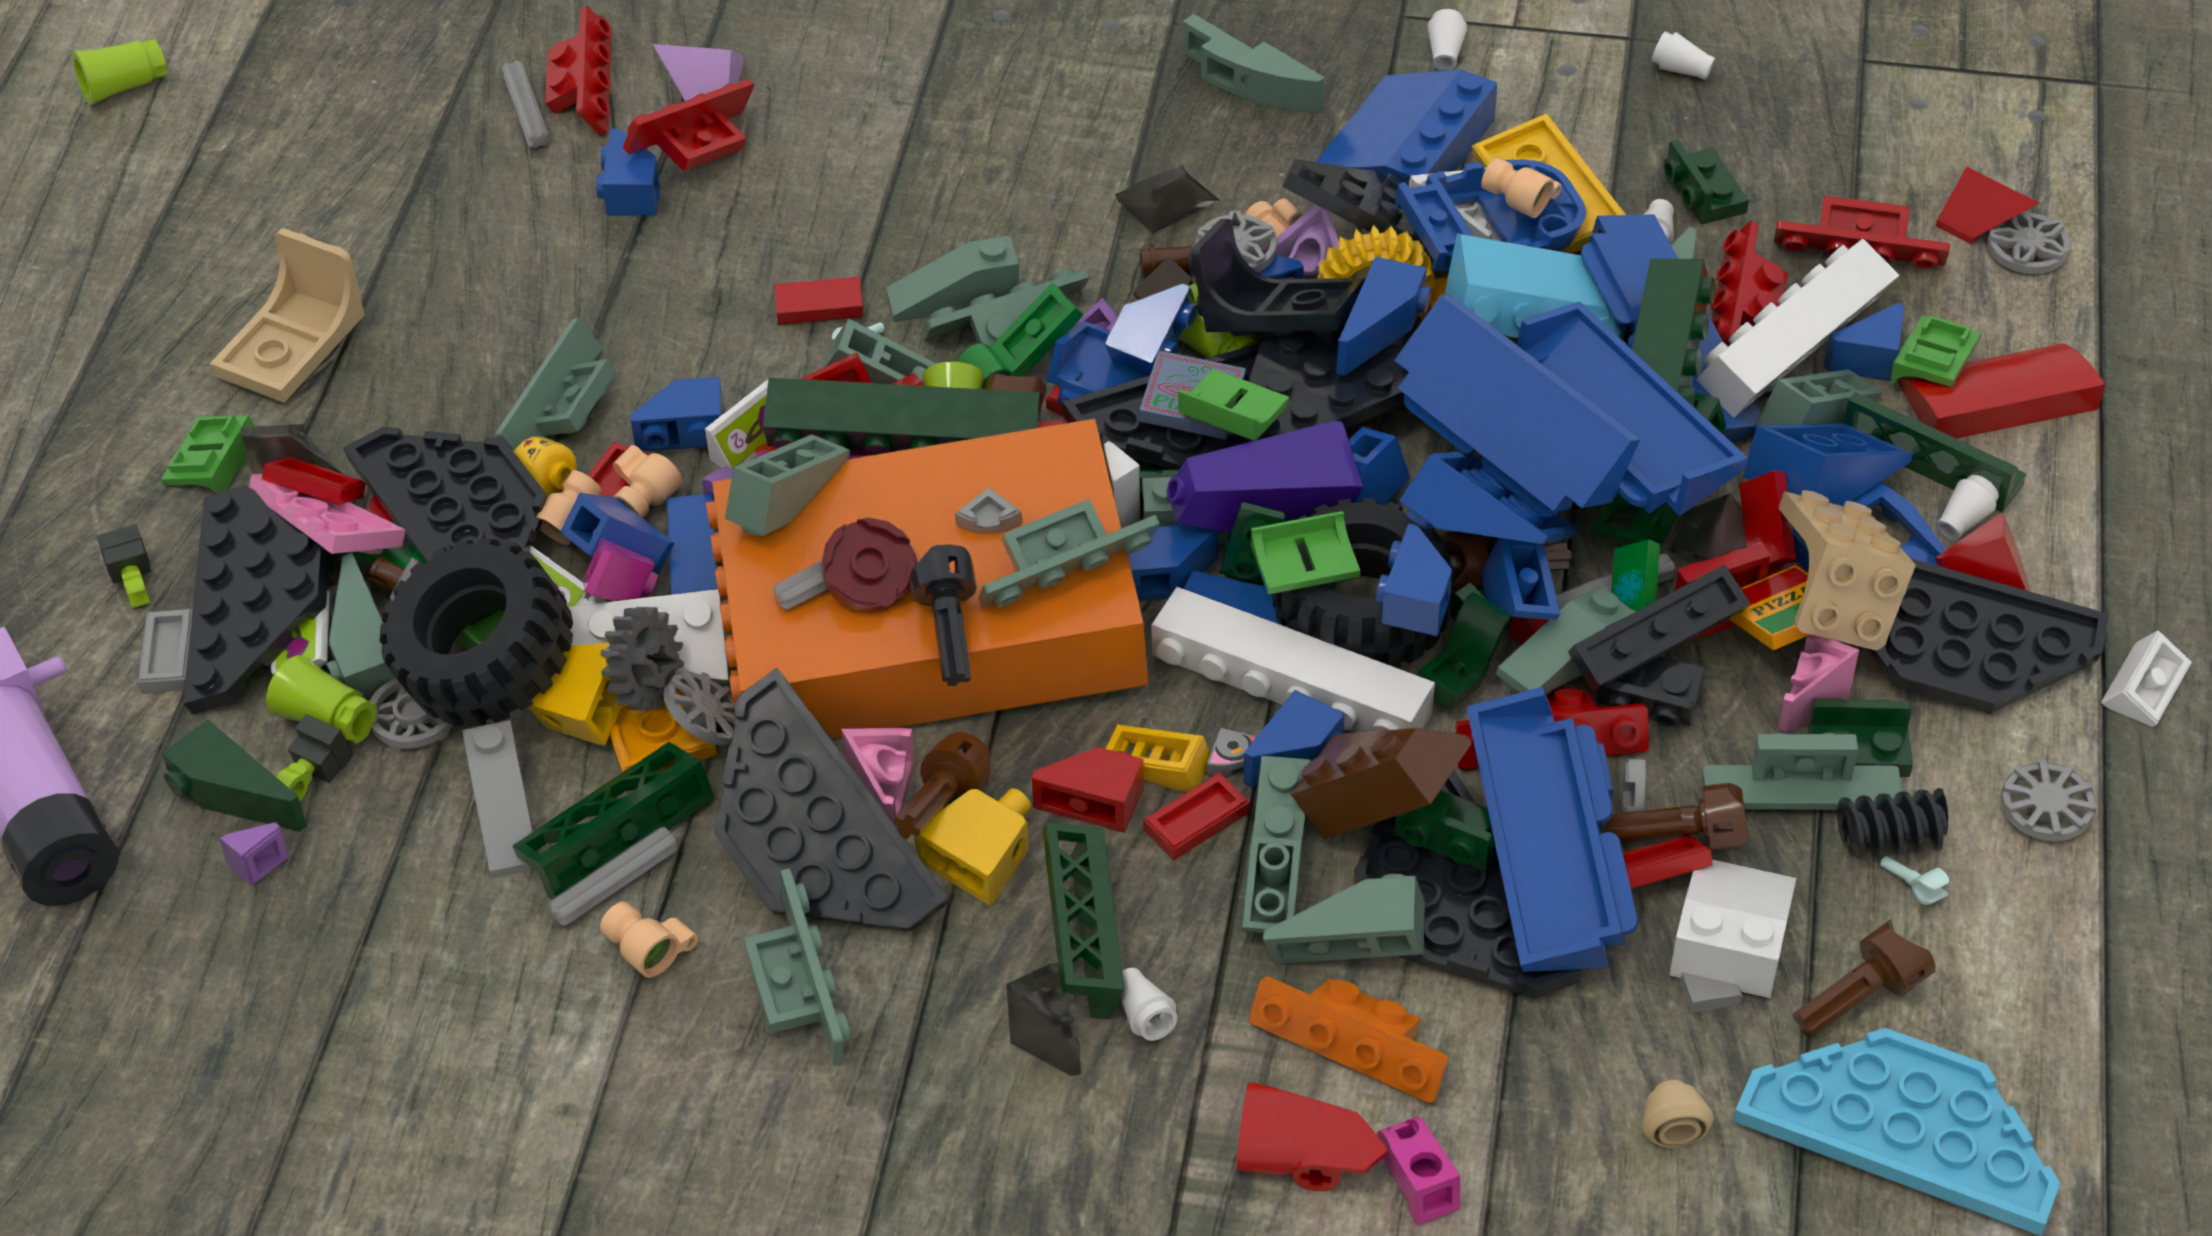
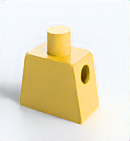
[528,643,622,746]
[915,788,1031,906]

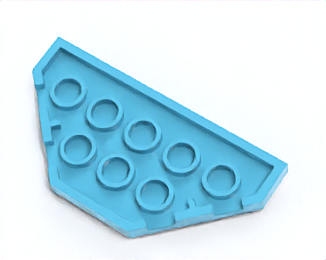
[1733,1028,2060,1236]

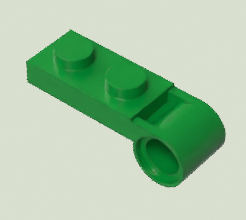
[958,283,1084,389]

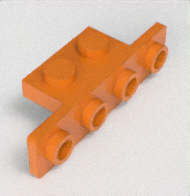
[1249,976,1449,1103]

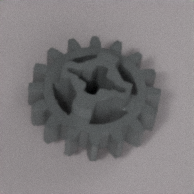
[601,607,684,711]

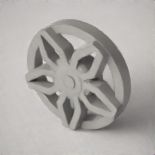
[1196,211,1277,272]
[1987,212,2070,274]
[370,678,453,751]

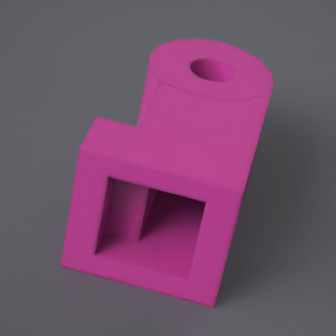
[1377,1116,1460,1225]

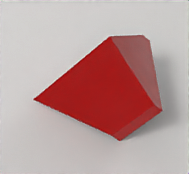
[1936,166,2040,245]
[1934,515,2030,591]

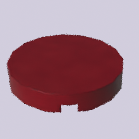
[821,517,918,613]

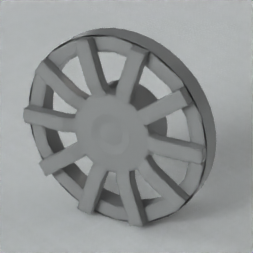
[663,669,736,745]
[2001,760,2096,841]

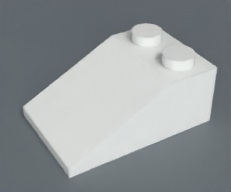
[1670,860,1796,998]

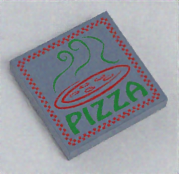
[1138,350,1246,440]

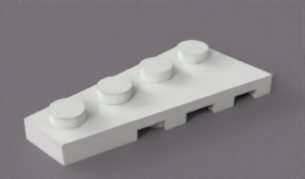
[568,589,730,684]

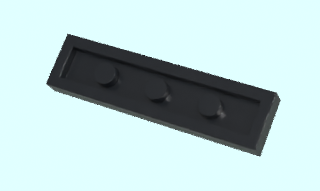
[1568,564,1751,692]

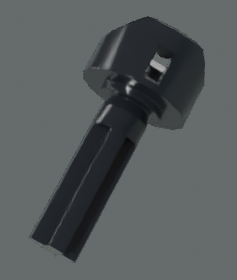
[909,544,977,686]

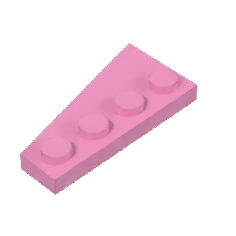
[249,474,405,554]

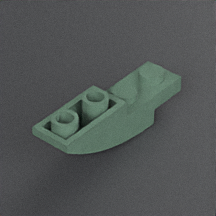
[1183,14,1325,113]
[1242,756,1310,933]

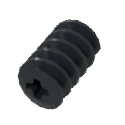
[1837,788,1949,859]

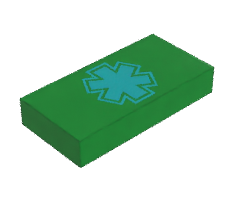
[1611,539,1660,612]

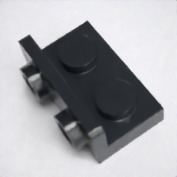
[1597,656,1705,726]

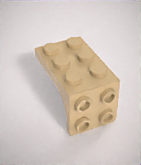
[209,228,365,403]
[1778,490,1916,650]

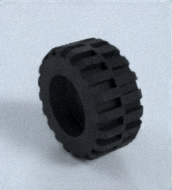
[1272,498,1452,669]
[379,539,573,726]

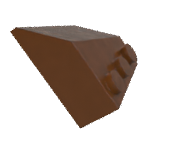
[1291,728,1472,839]

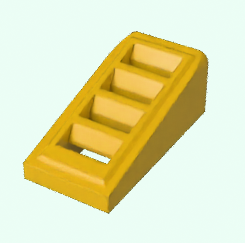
[1105,724,1210,792]

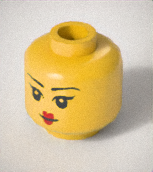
[513,437,577,497]

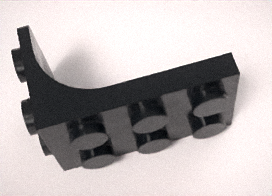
[1189,219,1365,336]

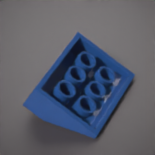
[1316,69,1498,184]
[1399,452,1580,544]

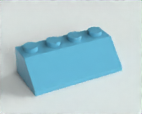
[1444,233,1626,341]

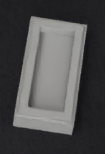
[138,609,193,693]

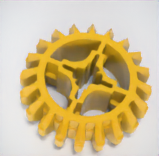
[1317,225,1435,314]

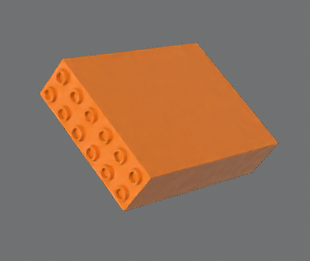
[706,419,1148,739]

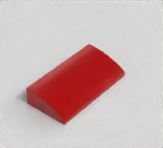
[1898,343,2105,439]

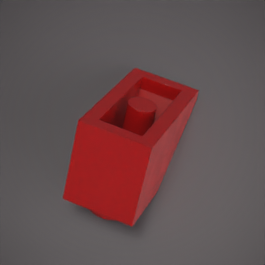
[1032,747,1144,833]

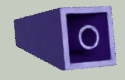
[1167,421,1363,533]

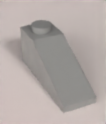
[462,720,537,877]

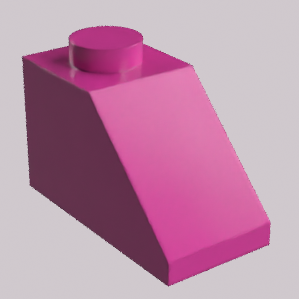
[583,538,658,601]

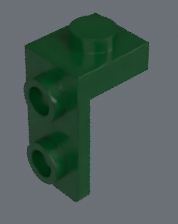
[1219,503,1286,584]
[1417,592,1510,710]

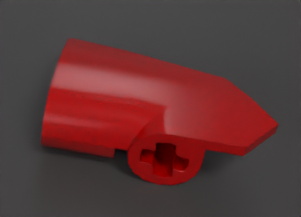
[1237,1082,1388,1191]

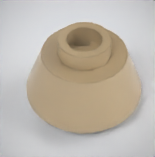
[1642,1080,1714,1148]

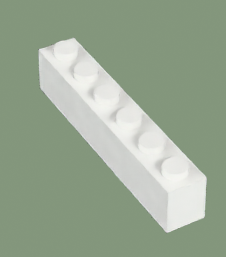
[1696,239,1899,418]
[1151,587,1435,733]

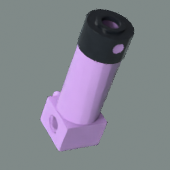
[0,627,119,906]

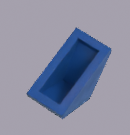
[1824,303,1905,382]

